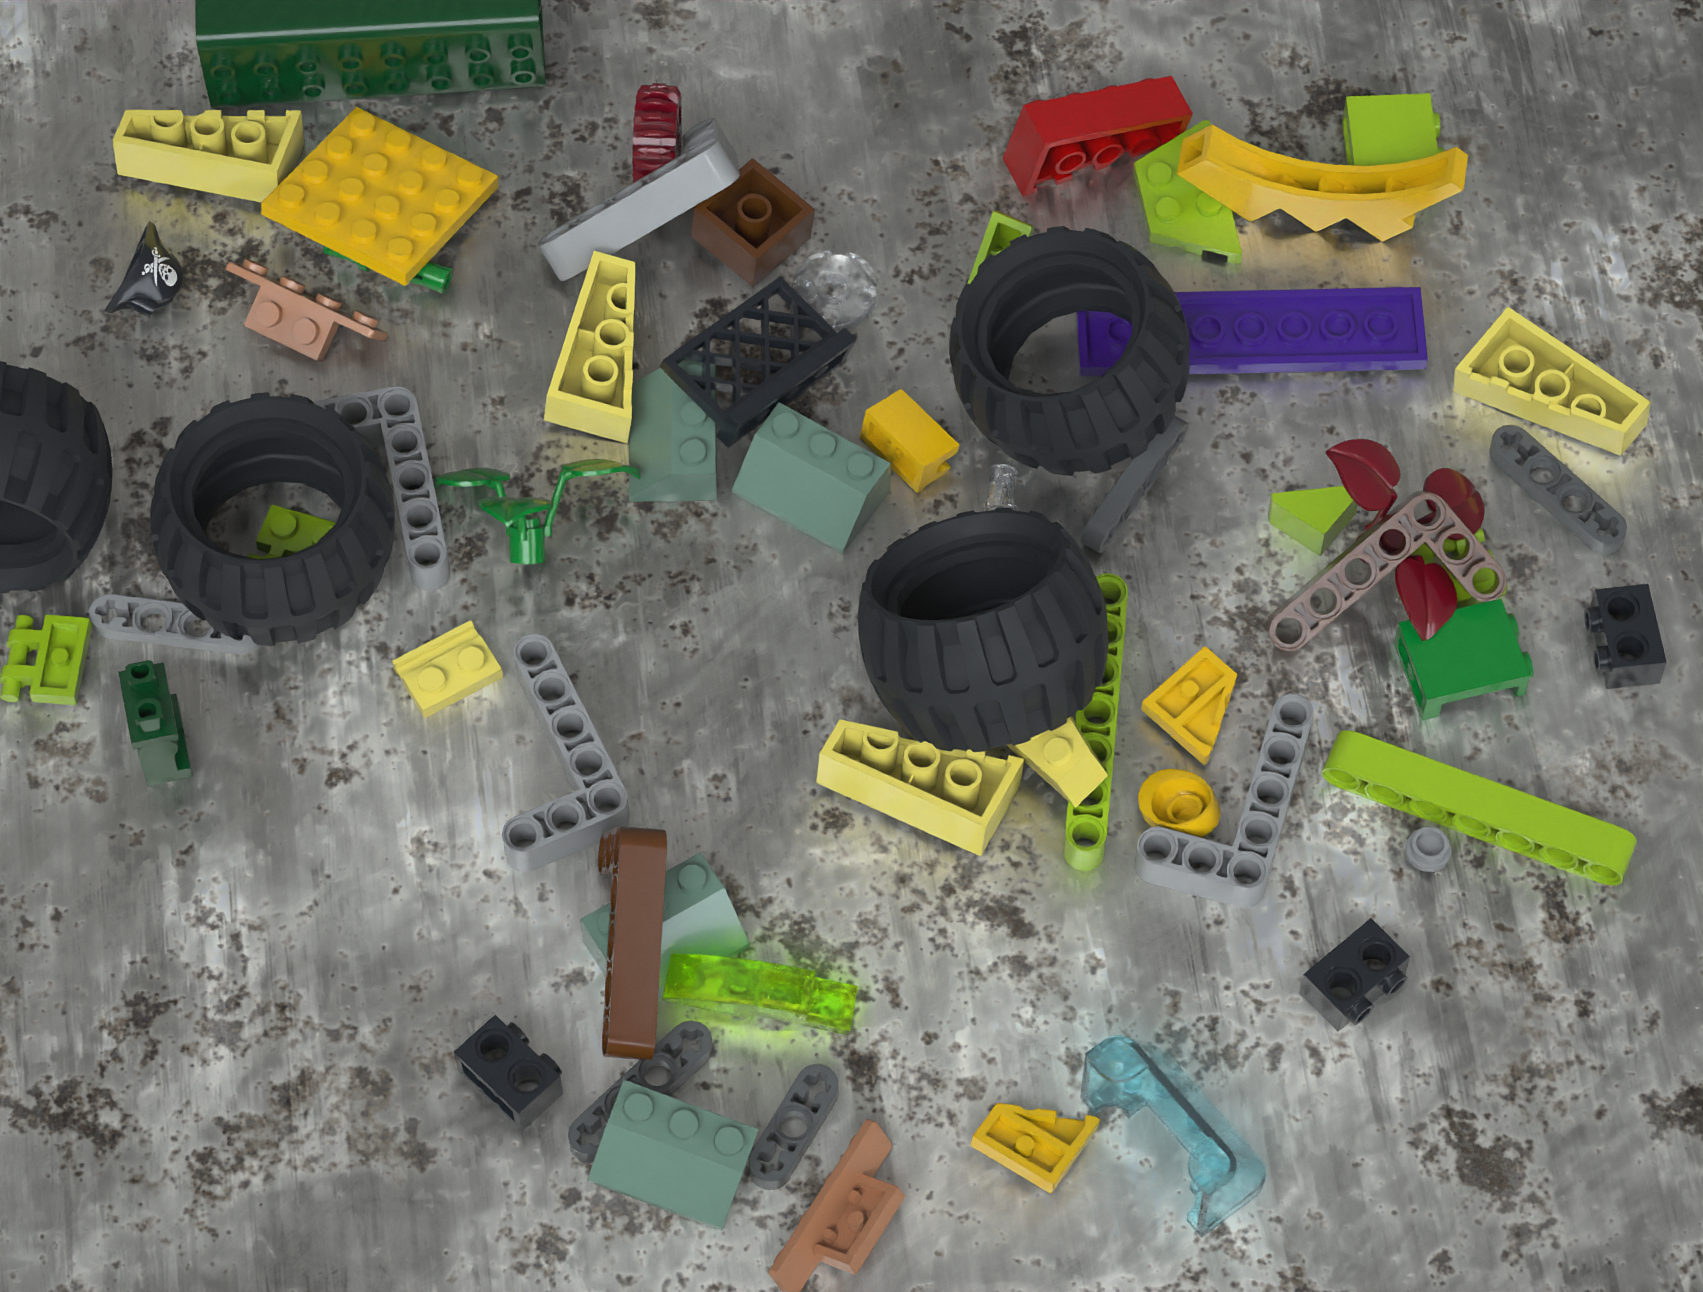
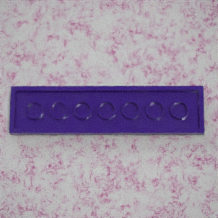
[1076,287,1428,377]

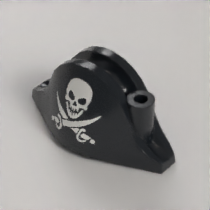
[104,221,183,318]

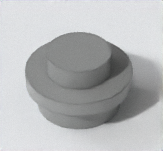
[1405,827,1452,872]

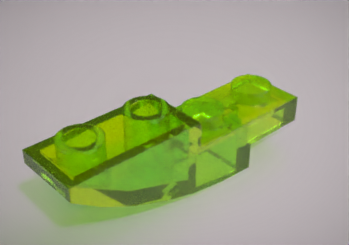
[662,953,858,1035]

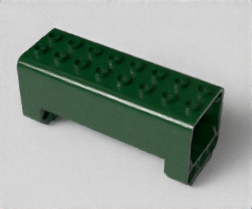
[195,0,546,109]

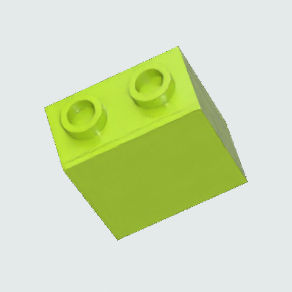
[1342,93,1444,166]

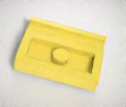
[392,620,503,719]

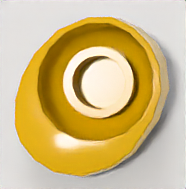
[1138,768,1221,838]

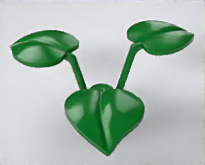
[434,459,640,564]

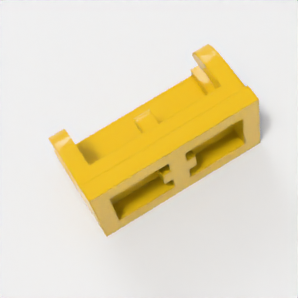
[859,389,960,494]

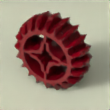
[632,83,682,183]

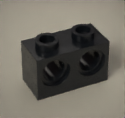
[1584,584,1667,689]
[1299,918,1410,1032]
[454,1015,563,1131]

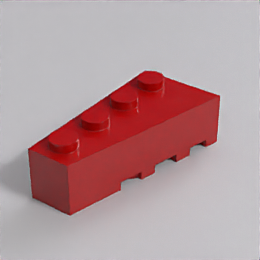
[1002,75,1193,197]

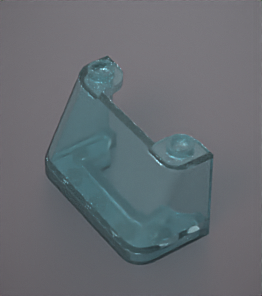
[1080,1035,1266,1238]

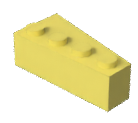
[112,110,305,202]
[544,251,636,444]
[1453,307,1651,456]
[1006,716,1108,808]
[816,719,1024,856]

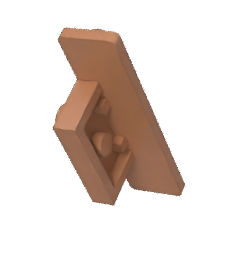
[226,258,388,362]
[769,1119,905,1292]

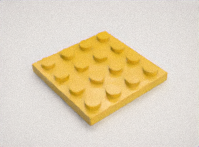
[261,107,499,286]

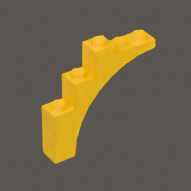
[1177,124,1468,242]

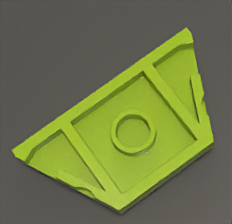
[1133,119,1242,264]

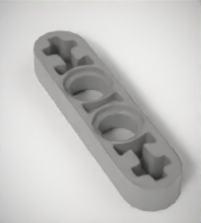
[89,594,259,654]

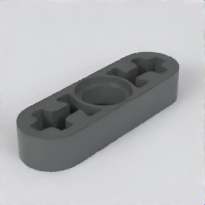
[749,1064,839,1190]

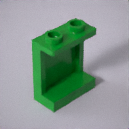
[1394,598,1534,721]

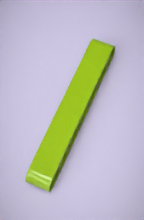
[1063,573,1128,871]
[1321,730,1637,886]

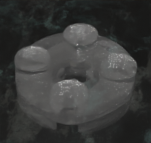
[792,250,877,333]

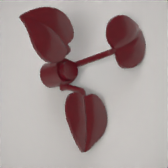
[1325,439,1485,641]

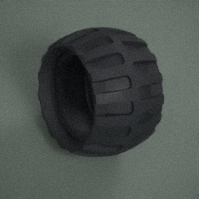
[949,226,1190,476]
[0,361,113,593]
[150,392,395,646]
[858,508,1108,752]

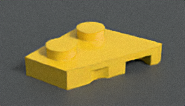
[1141,646,1237,765]
[970,1103,1100,1194]

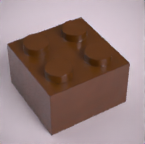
[691,158,815,287]

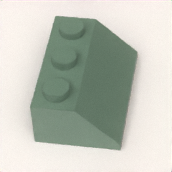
[629,361,717,502]
[732,403,891,554]
[580,852,750,999]
[587,1080,759,1231]

